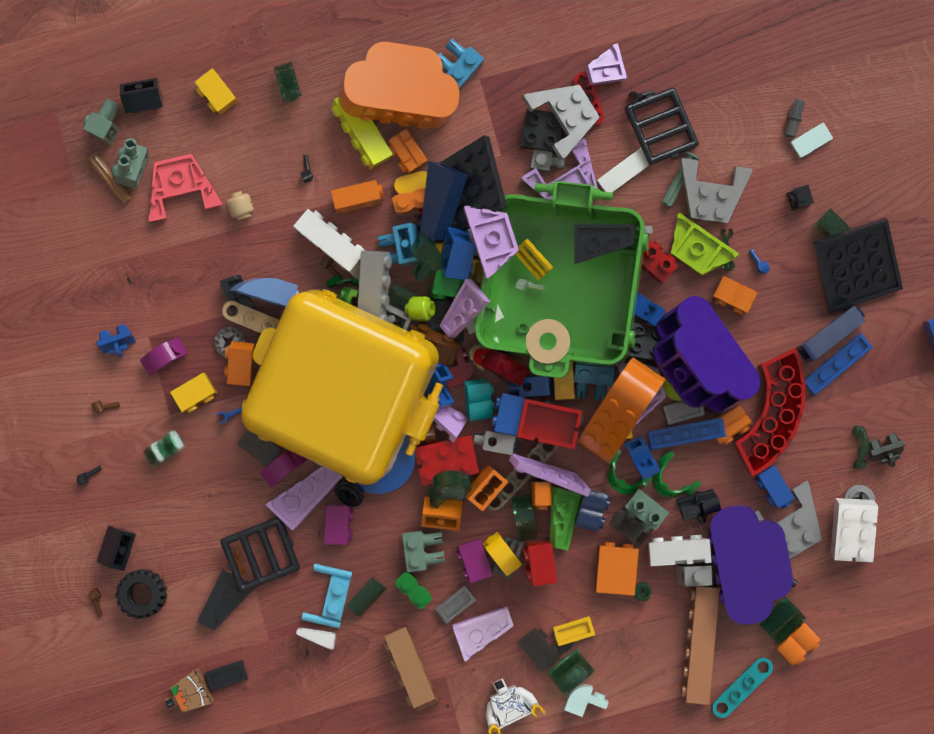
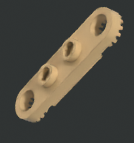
[222,301,280,333]

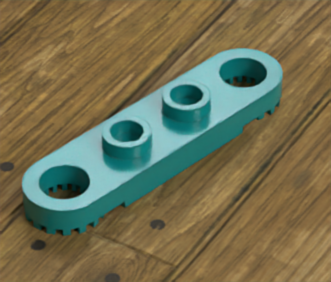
[712,657,773,718]

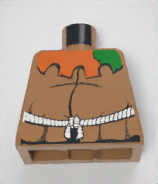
[165,667,215,712]

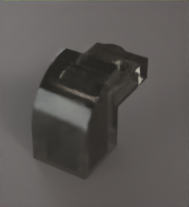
[609,508,651,548]

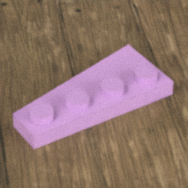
[509,453,591,497]
[265,466,344,531]

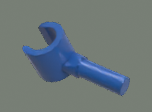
[749,249,770,274]
[216,407,242,423]

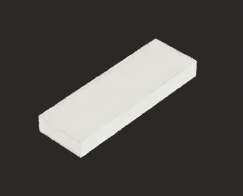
[597,148,649,193]

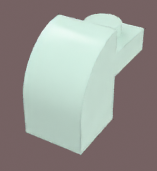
[563,684,609,717]

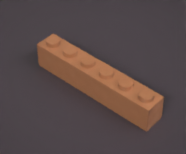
[681,586,720,705]

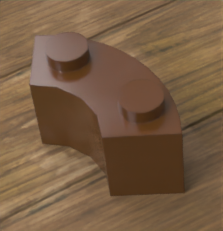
[408,324,460,365]

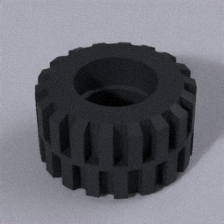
[115,569,168,619]

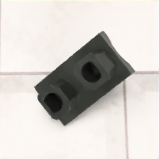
[869,433,905,467]

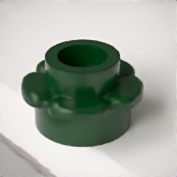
[634,582,652,601]

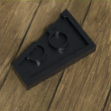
[574,224,635,265]

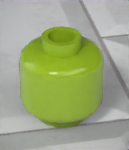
[405,296,435,322]

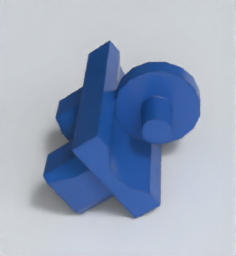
[97,324,136,358]

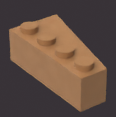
[384,627,440,712]

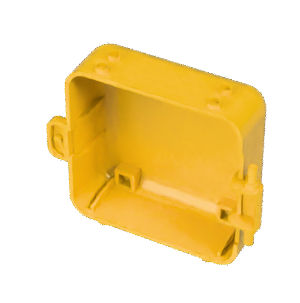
[241,289,443,485]

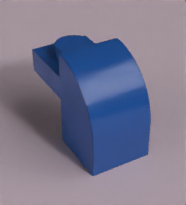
[635,293,666,326]
[423,364,454,409]
[624,435,661,480]

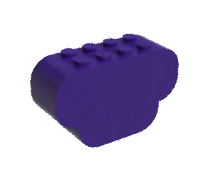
[653,296,760,413]
[708,504,793,625]

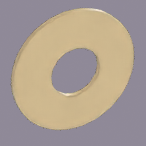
[526,319,570,364]

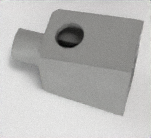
[474,431,520,455]
[676,564,714,586]

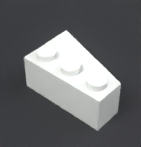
[647,535,711,566]

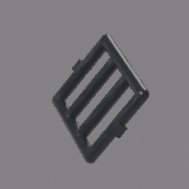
[625,88,699,165]
[220,517,300,593]

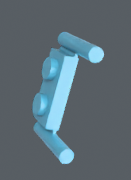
[301,563,352,628]

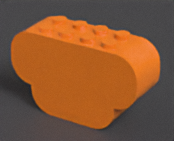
[339,42,459,129]
[577,357,666,464]

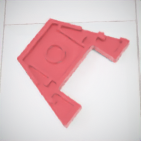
[149,154,223,223]

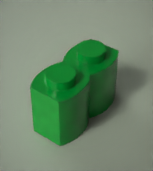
[395,571,432,609]

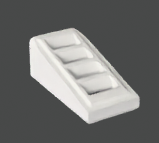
[296,627,336,650]

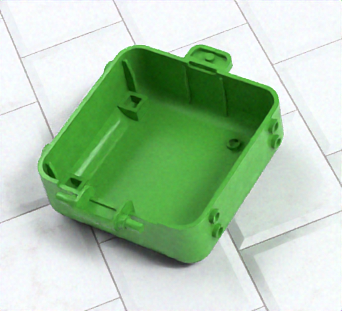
[473,181,649,378]

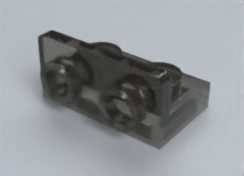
[237,430,282,467]
[517,627,560,672]

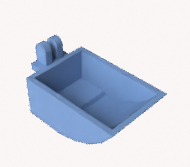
[229,278,299,307]

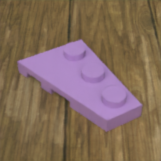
[440,279,490,338]

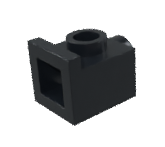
[786,185,814,211]

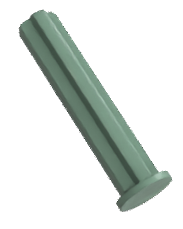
[662,152,700,207]

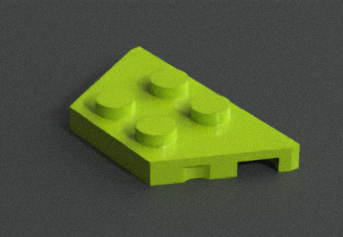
[671,213,739,276]

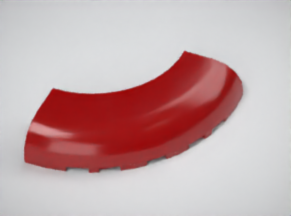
[732,348,806,477]

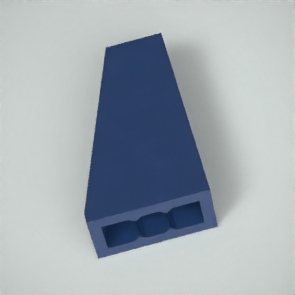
[420,161,468,243]
[796,306,866,363]

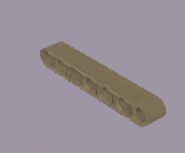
[488,414,584,511]

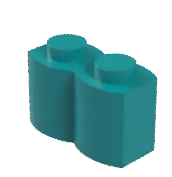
[464,378,495,422]

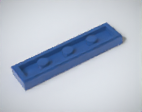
[805,333,873,396]
[647,417,727,450]

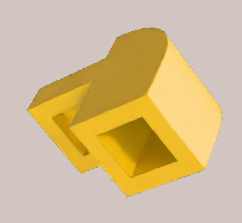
[482,532,522,576]

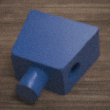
[509,376,554,398]

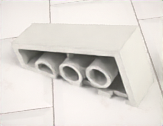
[293,209,366,279]

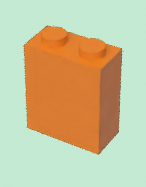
[331,180,385,214]
[462,464,508,512]
[595,542,639,596]

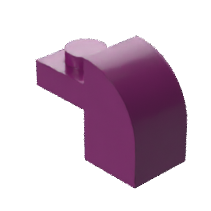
[140,337,188,376]
[260,450,307,488]

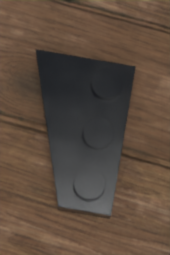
[197,569,255,630]

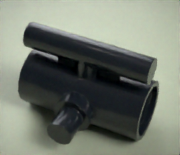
[676,488,721,524]

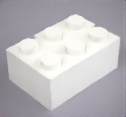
[830,498,878,562]

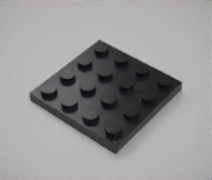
[440,135,507,230]
[812,218,903,313]

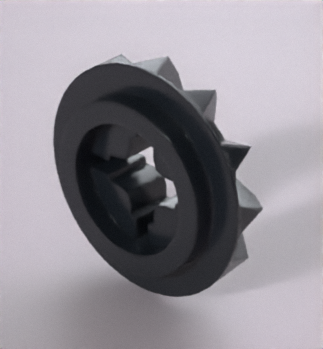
[335,479,365,507]

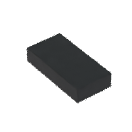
[205,660,248,691]

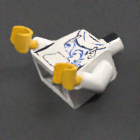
[486,678,545,734]

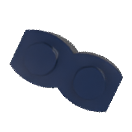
[575,490,610,532]

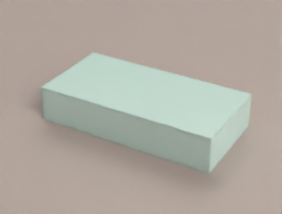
[790,122,833,159]

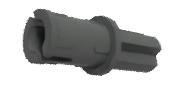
[784,99,805,138]

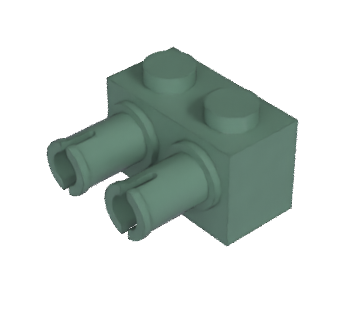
[83,98,120,146]
[112,138,149,189]
[623,489,669,531]
[402,530,445,572]

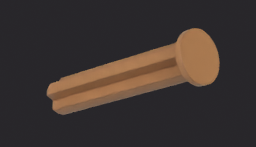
[86,152,131,204]

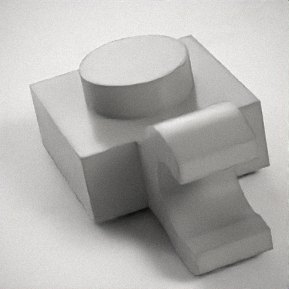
[531,149,565,172]

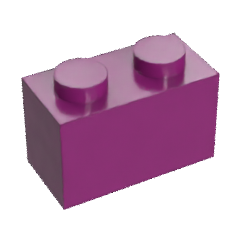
[324,505,354,545]
[456,538,493,583]

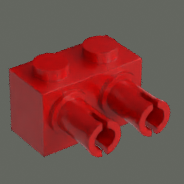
[642,240,678,284]

